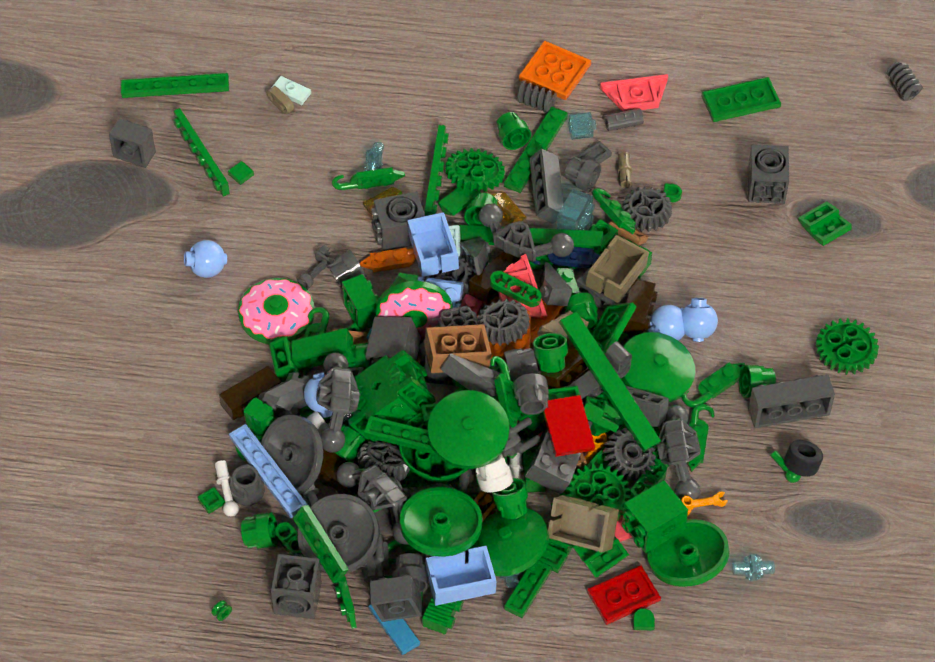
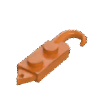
[360,247,416,272]

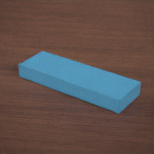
[369,605,420,655]

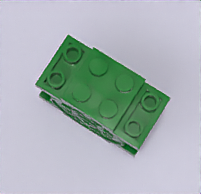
[348,350,436,442]

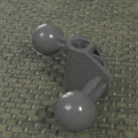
[479,204,574,262]
[316,353,360,453]
[657,405,701,500]
[336,462,408,545]

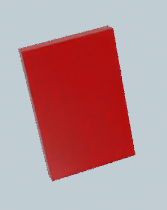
[543,395,595,457]
[587,565,661,625]

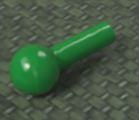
[770,451,801,483]

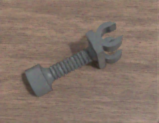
[297,245,340,289]

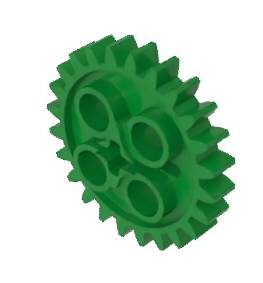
[445,148,505,193]
[815,318,879,375]
[565,464,631,521]

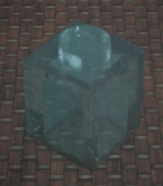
[569,112,596,140]

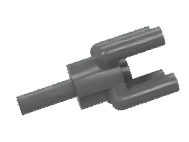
[502,417,541,458]
[362,534,390,582]

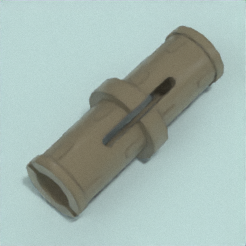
[618,152,632,188]

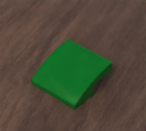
[798,201,852,246]
[573,535,629,578]

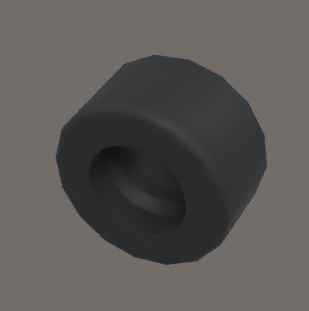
[784,440,823,477]

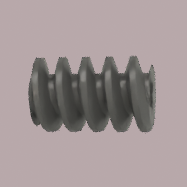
[887,62,923,101]
[517,80,557,113]

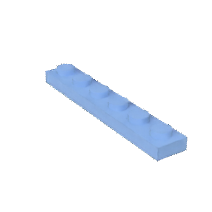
[229,424,307,518]

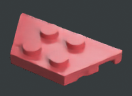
[600,74,668,112]
[496,254,547,320]

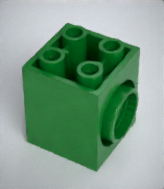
[622,480,688,553]

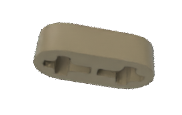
[266,86,295,115]

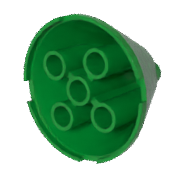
[399,413,469,484]

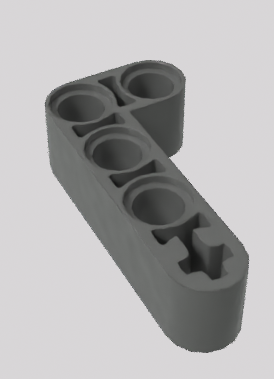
[567,342,632,404]

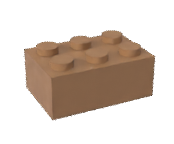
[424,324,492,373]

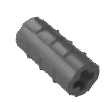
[604,108,644,131]

